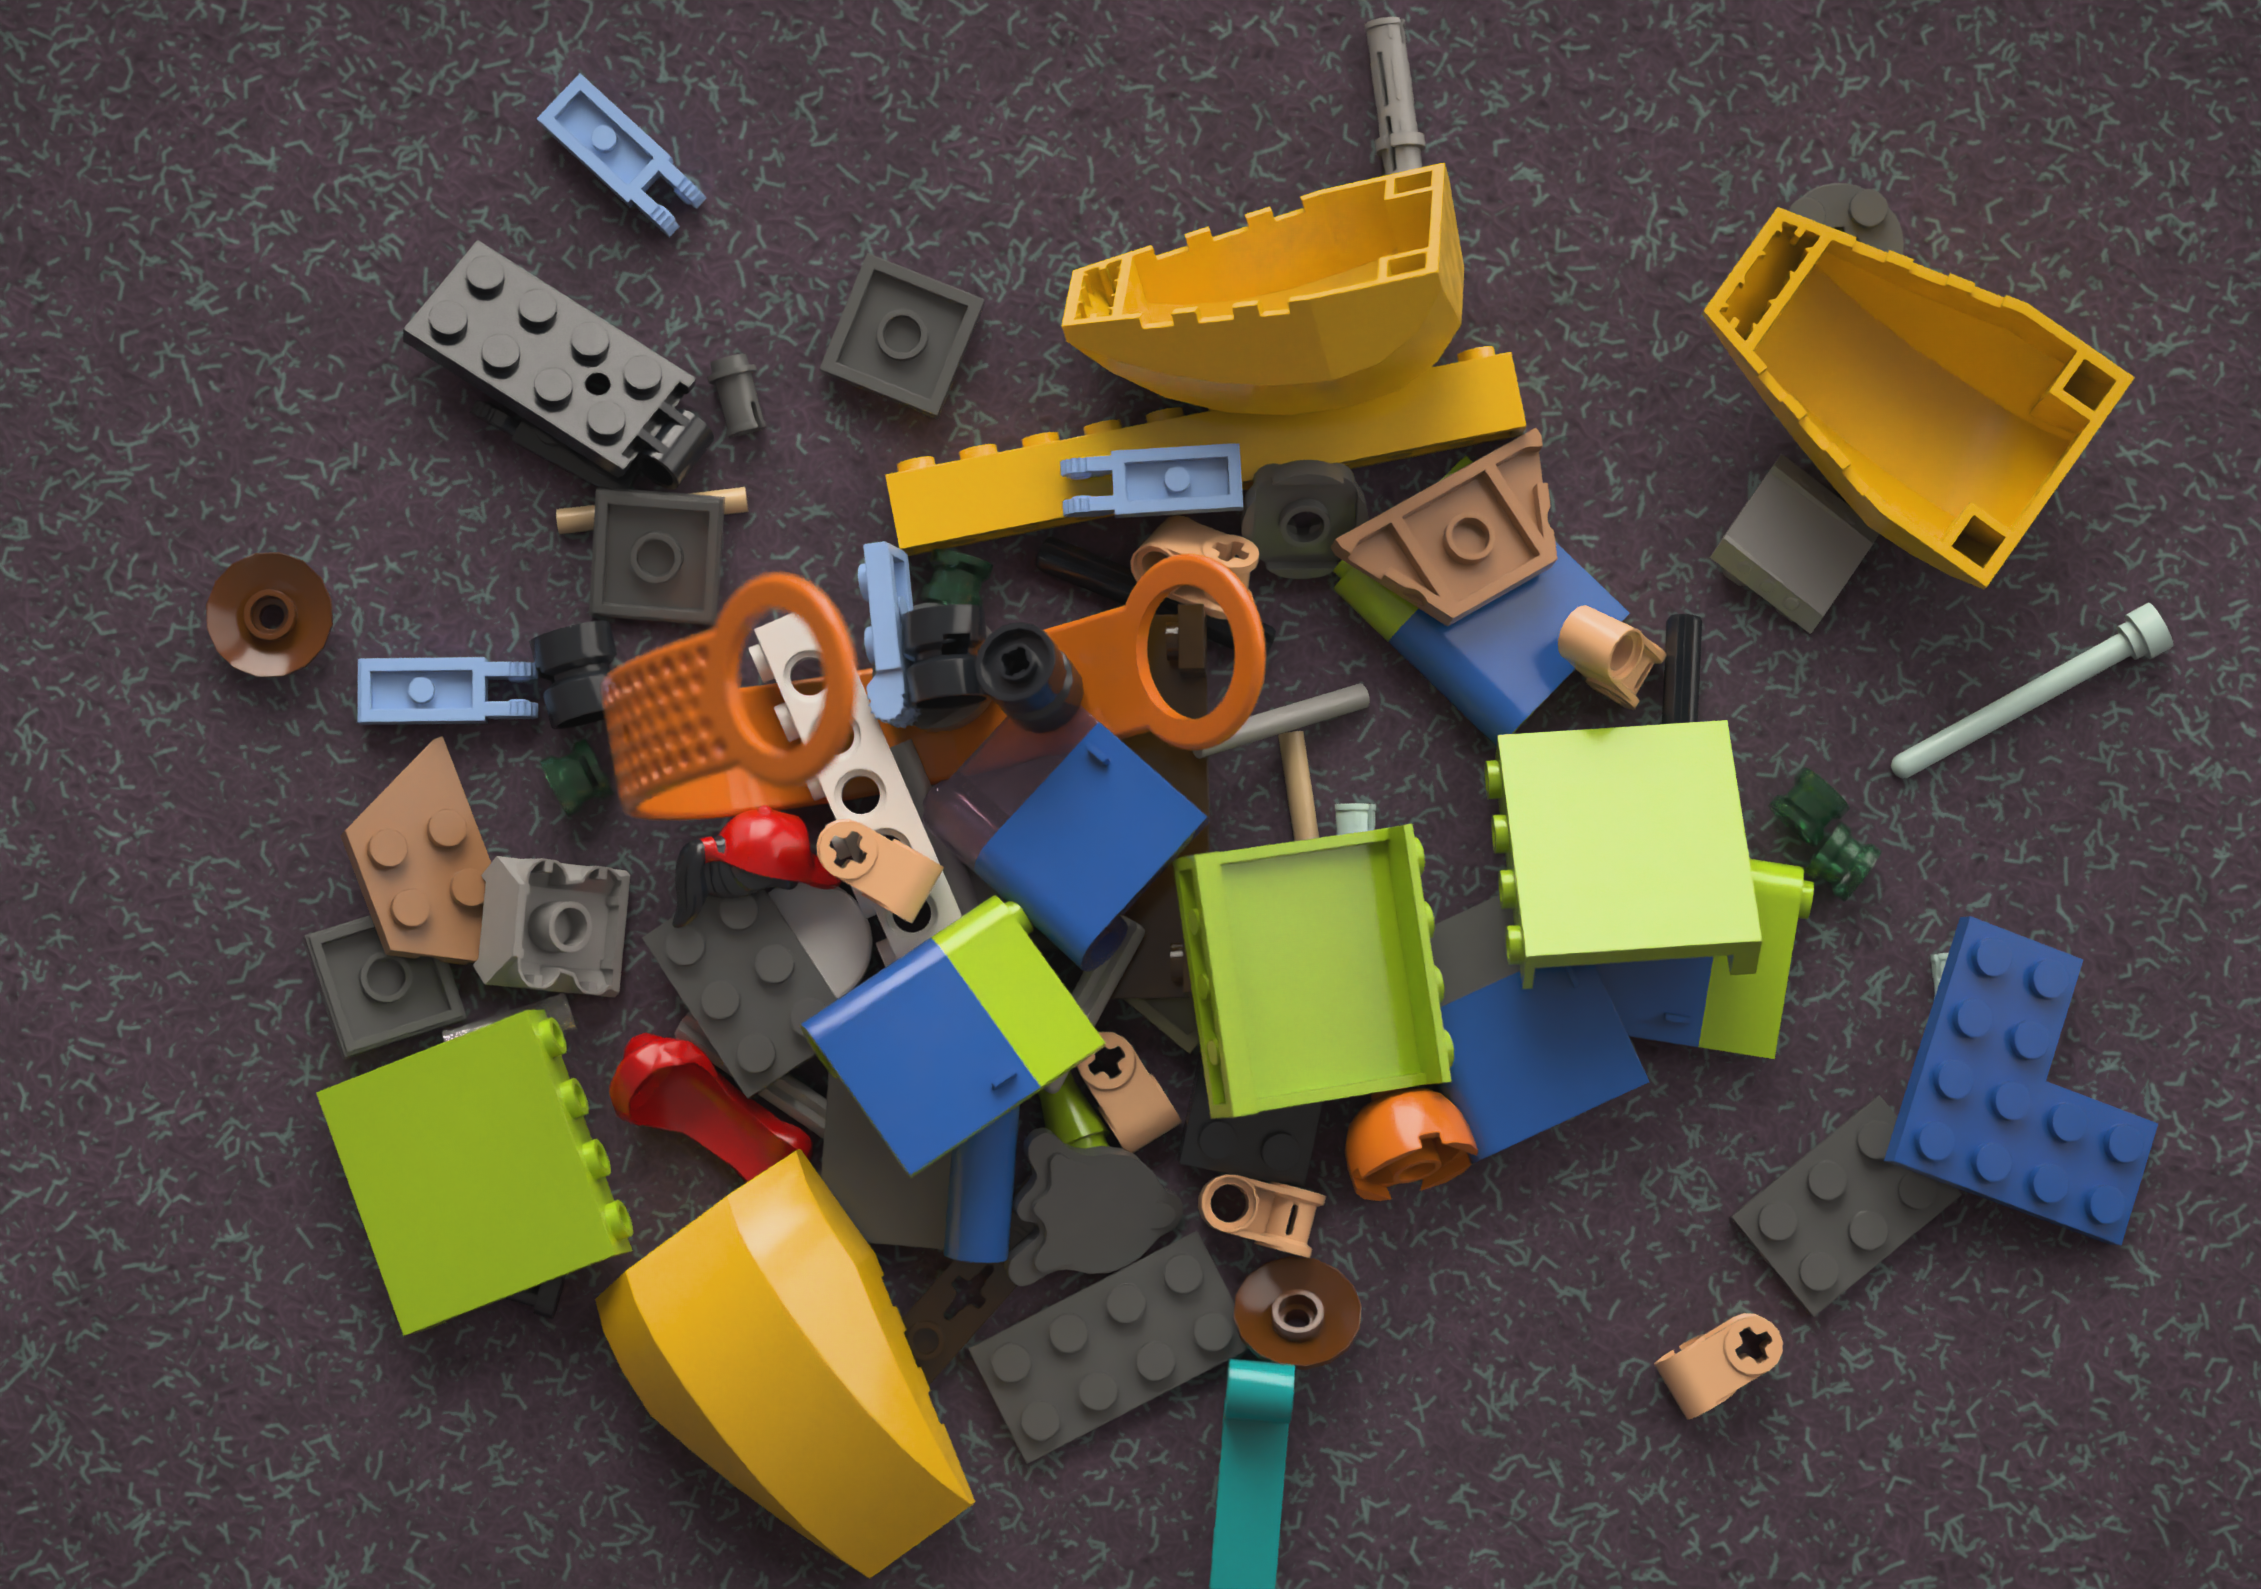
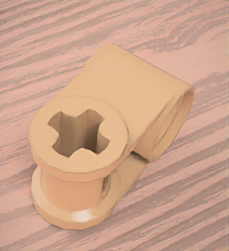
[1130,515,1259,620]
[1558,605,1667,710]
[816,819,944,923]
[1077,1032,1182,1153]
[1198,1174,1326,1258]
[1654,1313,1783,1420]

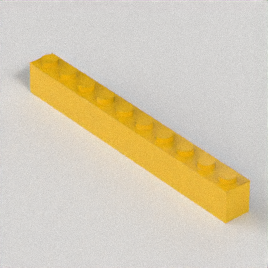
[885,346,1527,556]

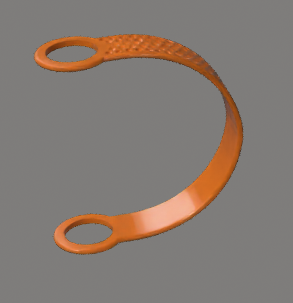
[600,553,1266,821]

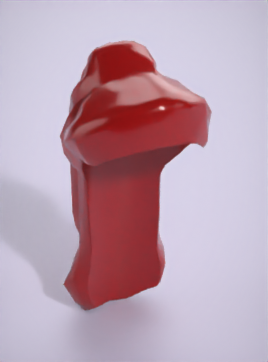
[609,1032,813,1184]

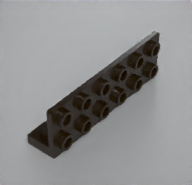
[1080,604,1210,999]

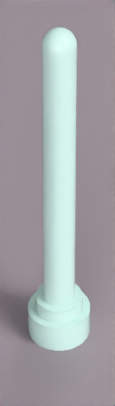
[1891,603,2174,778]

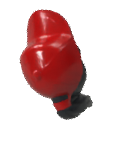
[672,805,842,928]

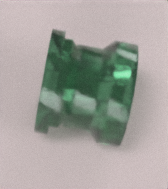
[920,549,993,607]
[540,738,614,817]
[1768,767,1850,847]
[1803,821,1882,902]

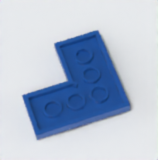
[1884,916,2158,1245]

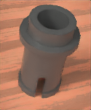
[707,354,767,438]

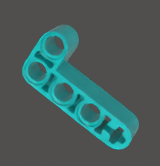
[1209,1358,1295,1589]

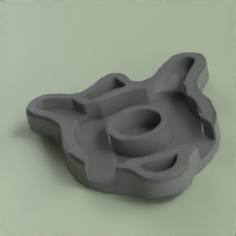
[1004,1128,1183,1286]

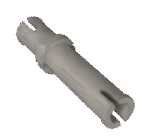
[1364,17,1426,175]

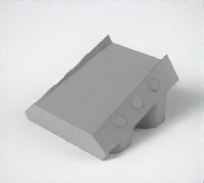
[1710,454,1879,634]
[473,856,630,998]

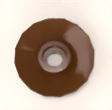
[206,552,333,678]
[1233,1256,1362,1370]

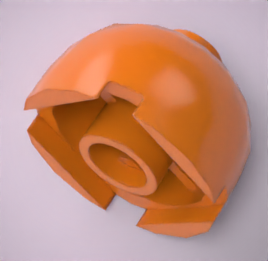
[1345,1087,1478,1201]

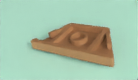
[1330,428,1558,627]
[340,736,491,965]

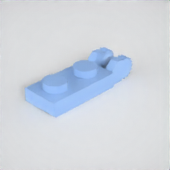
[537,74,706,237]
[1060,443,1243,518]
[858,541,921,729]
[358,657,538,725]

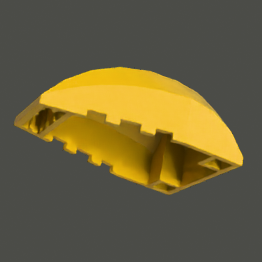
[1062,162,1464,415]
[1702,207,2135,589]
[595,1149,975,1579]

